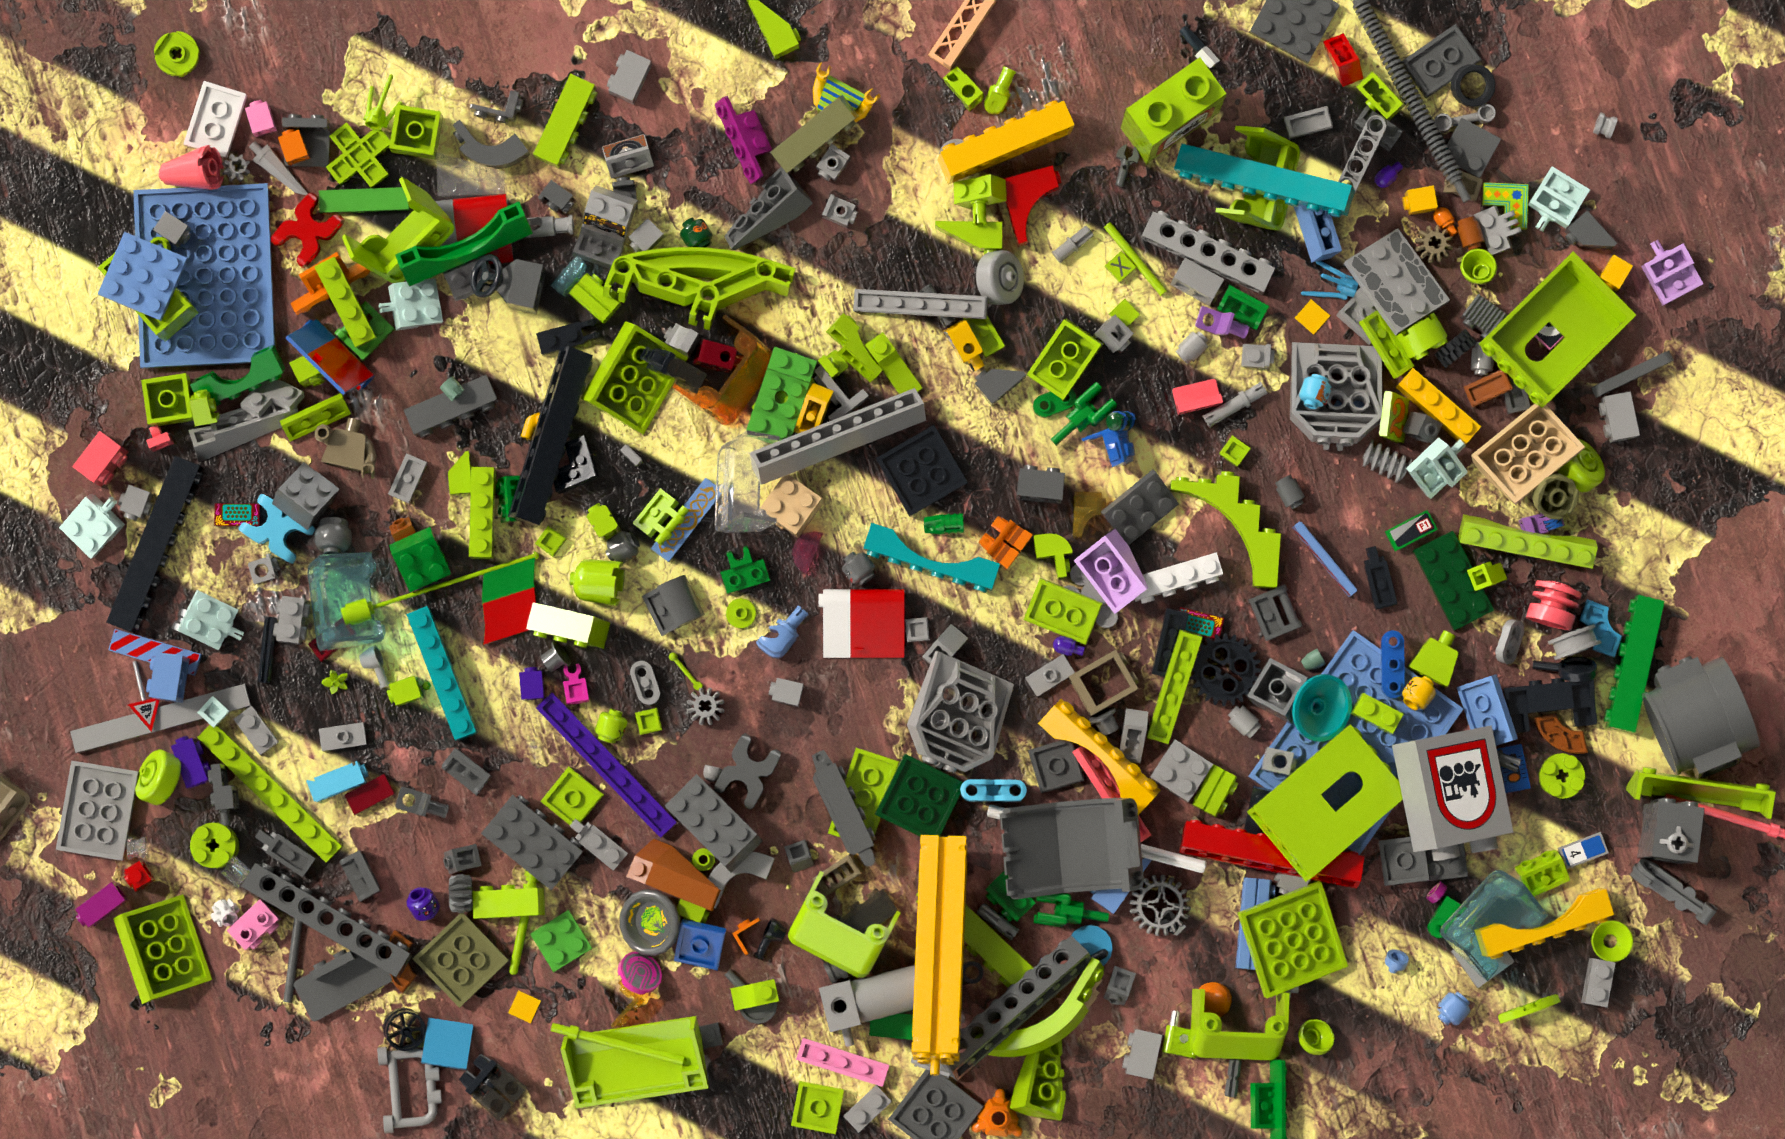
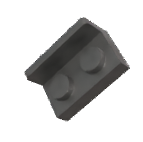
[443,255,490,301]

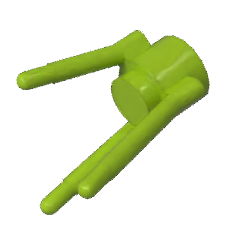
[363,74,402,131]

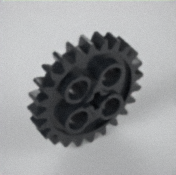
[1189,633,1262,707]

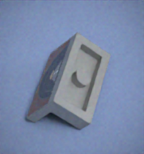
[602,134,654,179]

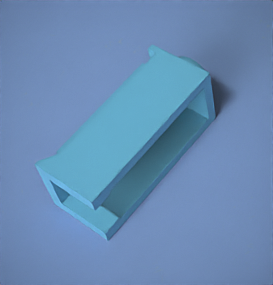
[306,761,369,802]

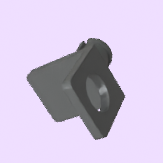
[395,787,449,818]

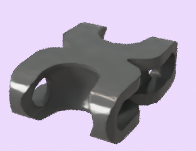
[714,733,781,810]

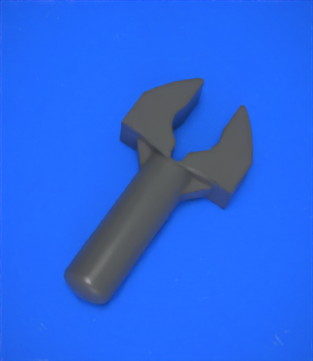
[1115,144,1139,187]

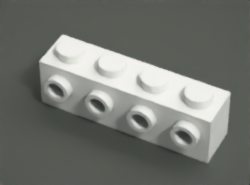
[1135,552,1223,604]

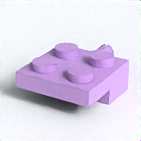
[1641,240,1703,306]

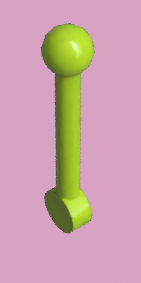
[669,652,702,691]

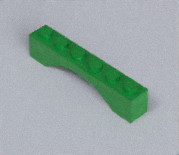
[395,202,533,287]

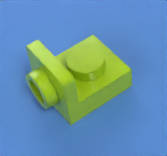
[818,350,849,380]

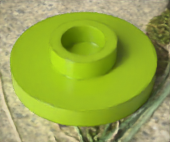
[726,598,756,629]

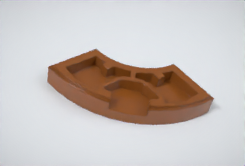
[1533,713,1588,754]
[385,930,417,993]

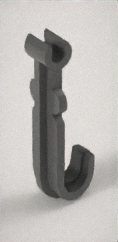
[1630,859,1718,925]

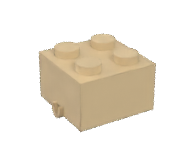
[760,475,824,538]

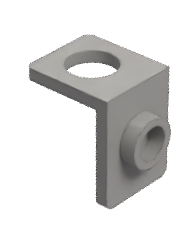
[248,553,280,584]

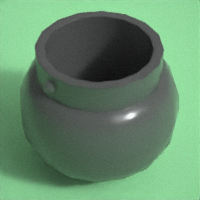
[314,517,352,557]

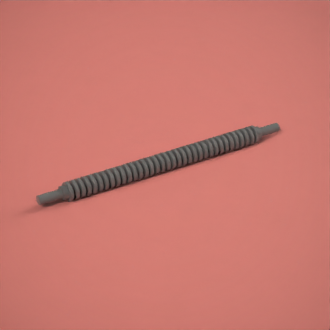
[1352,0,1471,203]

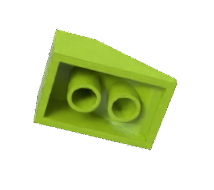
[1027,318,1103,400]

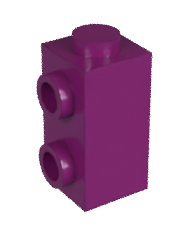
[75,882,128,928]

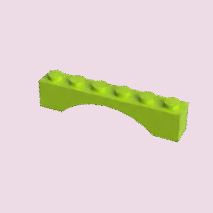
[1458,514,1598,569]

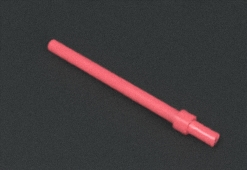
[1664,793,1785,838]

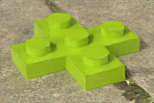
[326,122,390,188]

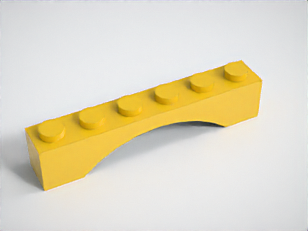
[1038,699,1161,815]
[1474,888,1614,959]

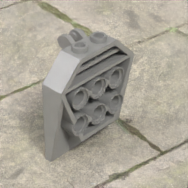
[1290,342,1382,451]
[907,651,1014,774]

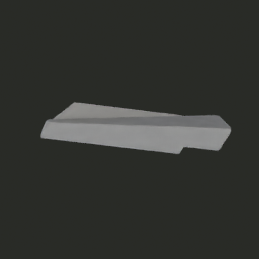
[188,403,298,462]

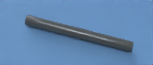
[283,918,303,1003]

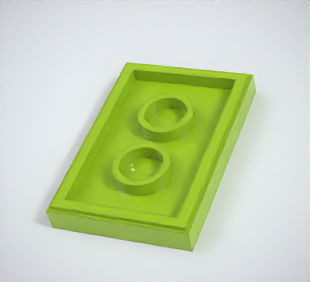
[1023,578,1103,645]

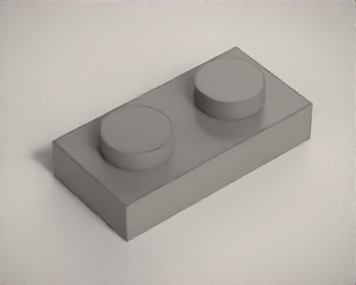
[388,453,428,504]
[234,706,279,755]
[843,1085,892,1133]

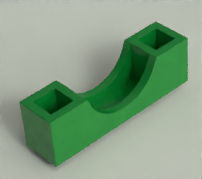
[190,344,285,406]

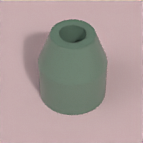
[1301,649,1326,671]

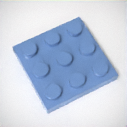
[98,232,188,321]

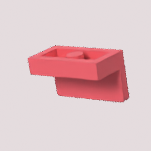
[1172,379,1223,415]

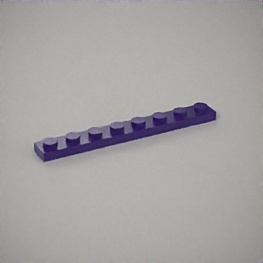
[536,693,677,838]

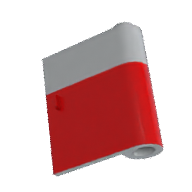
[435,194,514,264]

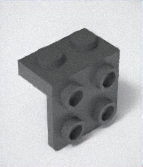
[282,114,330,167]

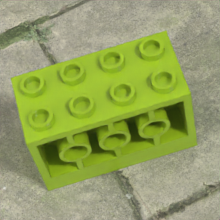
[97,253,199,342]

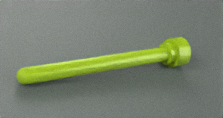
[509,870,539,975]

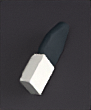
[1180,26,1220,68]

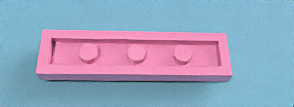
[796,1038,889,1087]

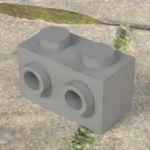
[273,596,310,645]

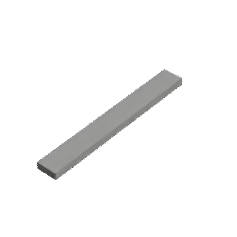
[70,684,251,753]

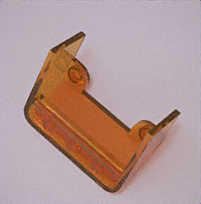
[672,315,773,426]

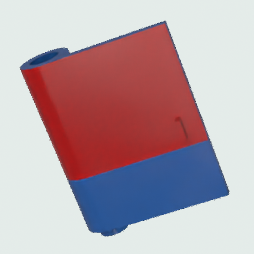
[286,319,375,395]

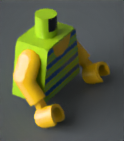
[813,62,880,122]

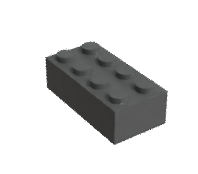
[665,774,763,873]

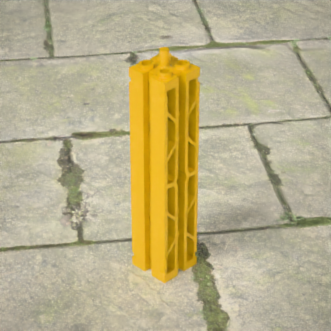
[911,835,968,1076]

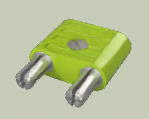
[1162,1010,1197,1059]

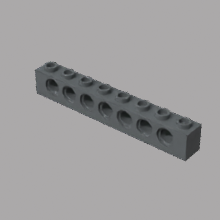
[241,862,413,978]
[940,936,1091,1081]

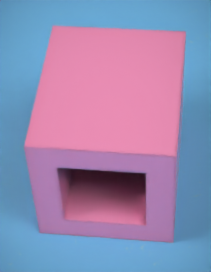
[245,100,277,137]

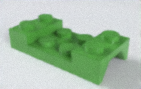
[746,347,817,442]

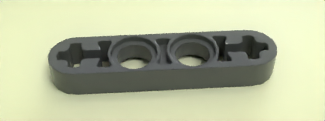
[1591,350,1674,398]

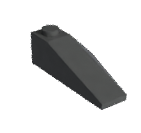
[724,167,813,251]

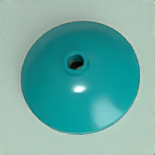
[1292,674,1352,742]

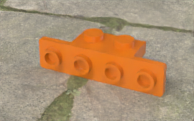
[291,252,370,315]

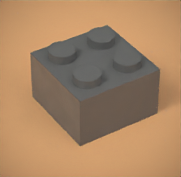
[272,462,339,530]
[1016,465,1065,504]
[1247,658,1309,724]

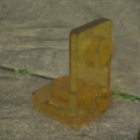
[611,979,645,1028]

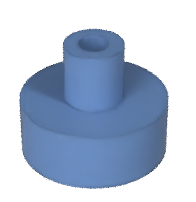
[1385,949,1409,974]

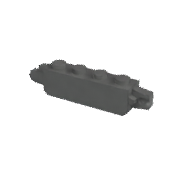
[812,750,876,867]

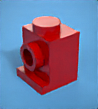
[124,861,155,892]

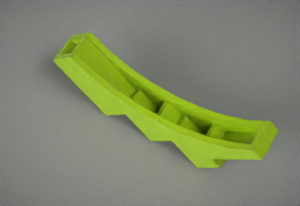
[1170,471,1281,589]

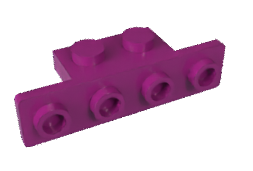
[715,96,772,184]

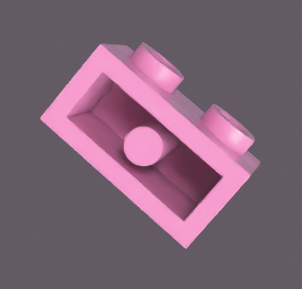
[227,899,281,950]

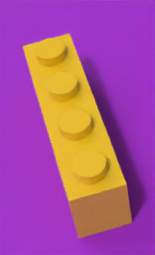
[1396,368,1481,445]

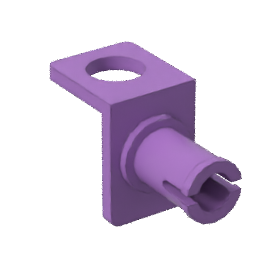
[1195,306,1249,339]

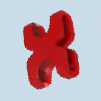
[271,192,344,268]

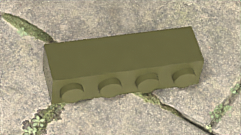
[770,95,859,173]

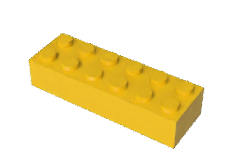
[937,100,1074,185]

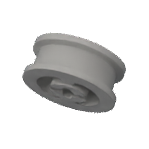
[1548,624,1602,660]

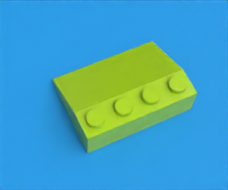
[580,321,688,435]
[113,894,212,1004]

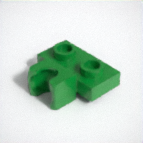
[720,546,770,594]

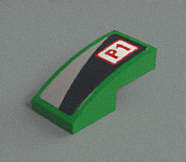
[1385,510,1438,551]

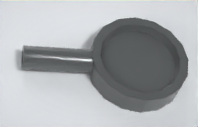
[724,969,777,1024]

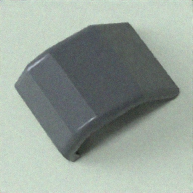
[1000,798,1144,899]

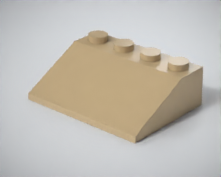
[1471,404,1585,505]

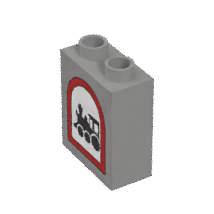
[1392,725,1514,861]

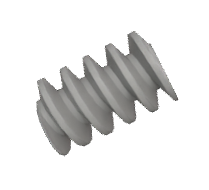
[1362,439,1412,483]

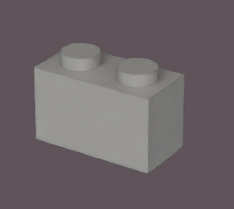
[607,50,652,105]
[1599,391,1640,443]
[1581,958,1615,1008]
[1122,1029,1162,1080]

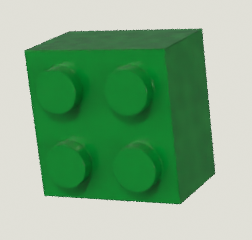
[389,527,451,592]

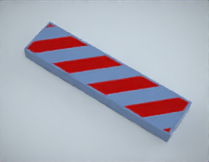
[1292,521,1357,597]
[108,629,202,676]

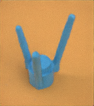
[1301,261,1358,300]

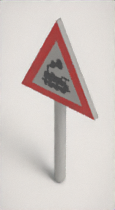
[127,661,160,733]

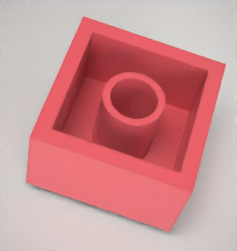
[72,431,129,487]

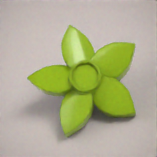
[322,670,348,694]

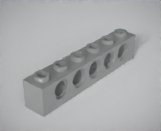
[1141,211,1275,295]

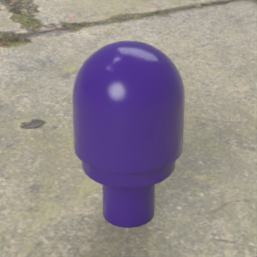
[1375,162,1403,188]
[1053,636,1085,656]

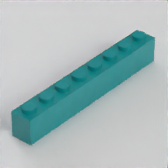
[1174,143,1355,217]

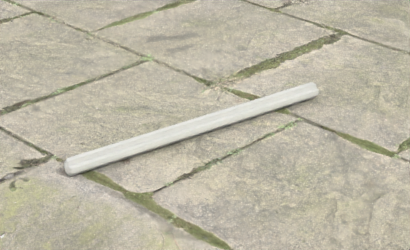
[987,805,1207,873]

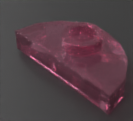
[792,531,823,575]

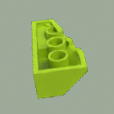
[1010,1020,1066,1120]

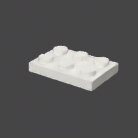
[184,81,247,158]

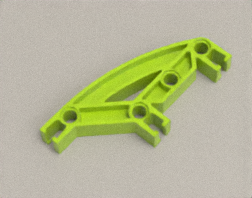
[603,247,796,331]

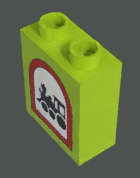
[1121,57,1227,164]

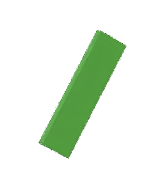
[319,187,410,214]

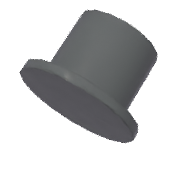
[541,641,571,672]
[1089,707,1119,735]

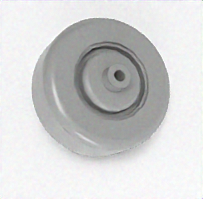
[976,250,1024,305]

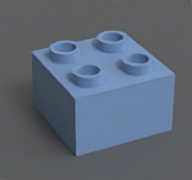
[146,652,190,703]

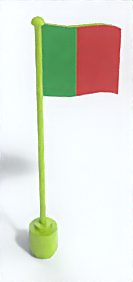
[340,551,539,645]

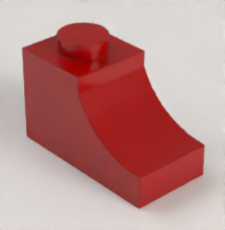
[1323,33,1363,87]

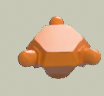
[971,1089,1023,1137]

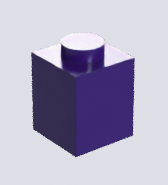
[519,667,545,701]

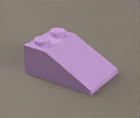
[1074,529,1148,614]

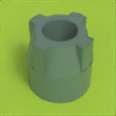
[440,376,465,402]

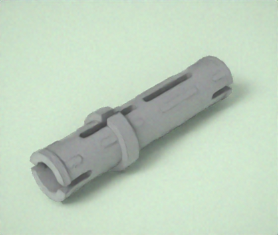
[1202,382,1267,428]

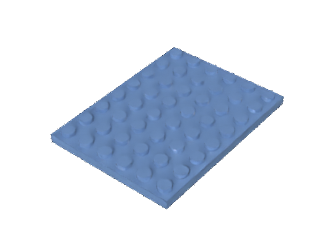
[133,183,275,369]
[1248,630,1463,855]

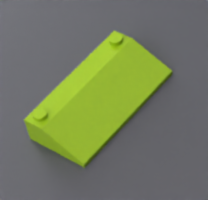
[1626,767,1776,819]
[561,1016,709,1108]

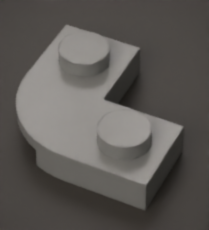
[240,380,304,418]

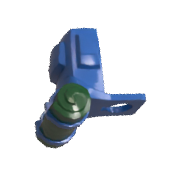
[1082,411,1136,468]

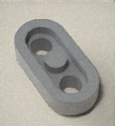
[1495,619,1524,664]
[630,661,660,705]

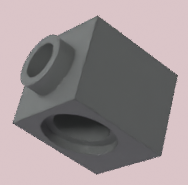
[1402,411,1442,444]

